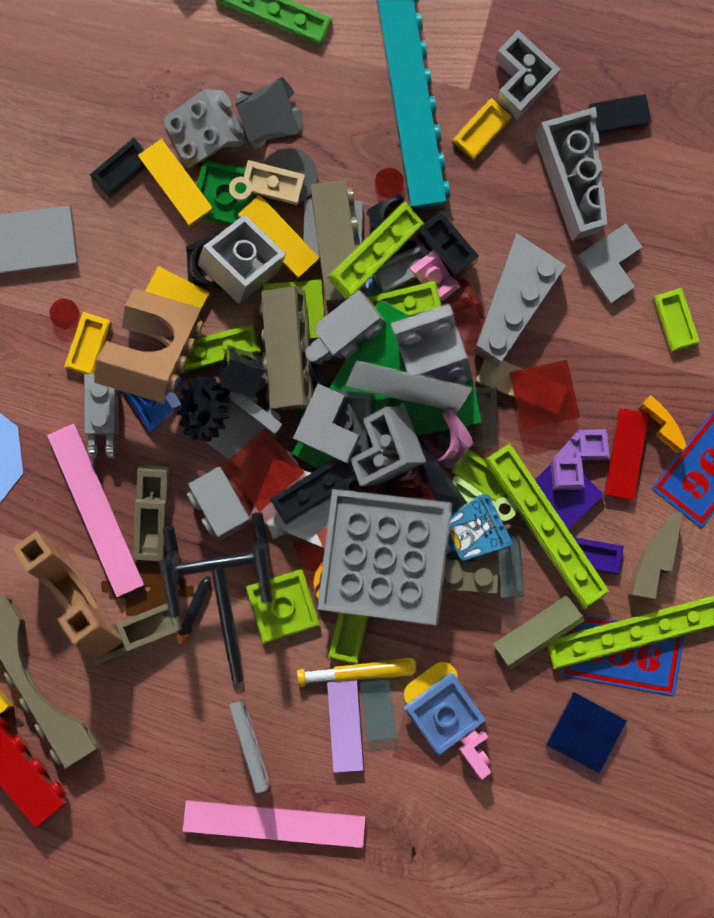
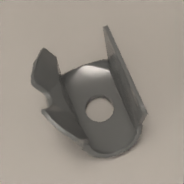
[235,77,302,150]

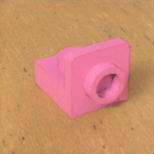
[410,251,460,302]
[458,730,491,780]

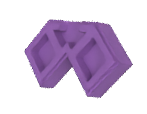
[550,429,610,490]

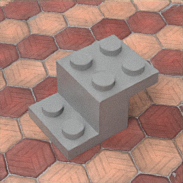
[391,304,473,386]

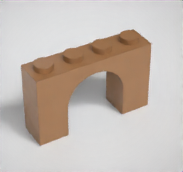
[94,288,204,404]
[12,531,123,659]

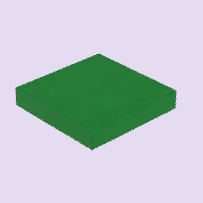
[197,160,255,226]

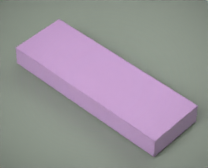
[327,680,363,773]

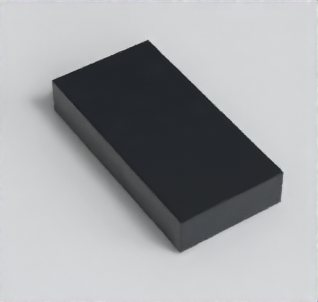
[588,94,652,134]
[90,137,146,198]

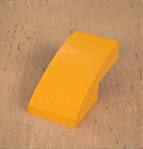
[639,395,687,453]

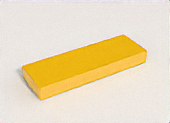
[138,138,213,227]
[238,194,320,279]

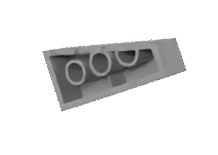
[534,107,607,241]
[473,233,566,367]

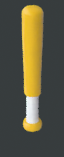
[297,658,416,687]

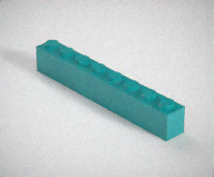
[376,0,450,212]

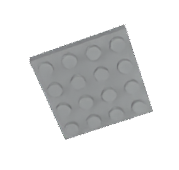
[318,489,452,625]

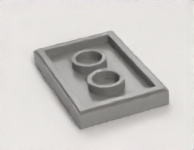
[0,206,78,274]
[229,699,270,793]

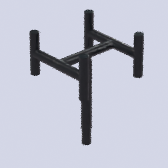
[159,512,274,683]

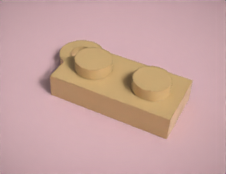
[229,160,305,205]

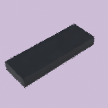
[270,458,358,525]

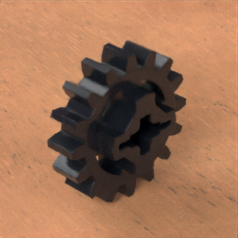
[177,377,230,441]

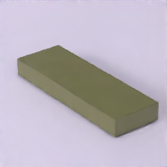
[493,595,585,670]

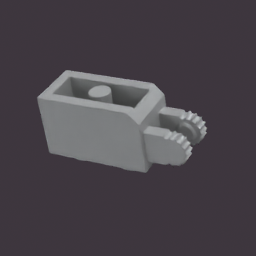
[305,290,386,365]
[84,374,119,459]

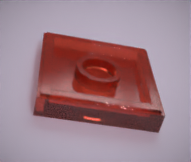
[509,360,580,430]
[221,428,305,512]

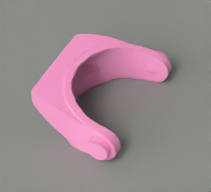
[422,409,473,469]

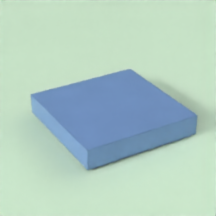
[403,672,487,756]

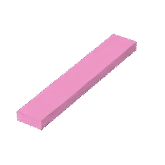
[47,424,145,598]
[183,800,365,848]

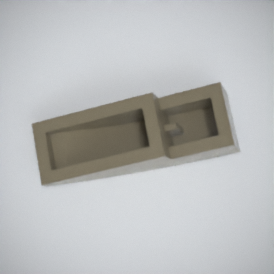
[133,465,170,561]
[628,512,682,600]
[92,604,182,665]

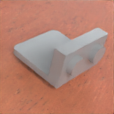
[164,89,247,168]
[206,391,283,469]

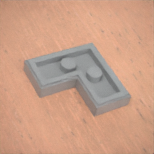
[577,224,642,305]
[293,384,361,463]

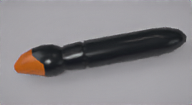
[176,576,211,644]

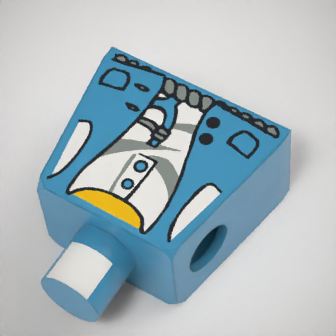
[446,495,514,561]

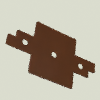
[101,562,194,615]

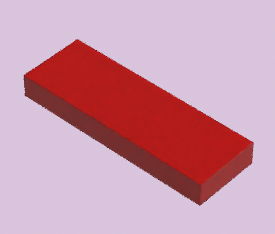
[604,408,649,501]

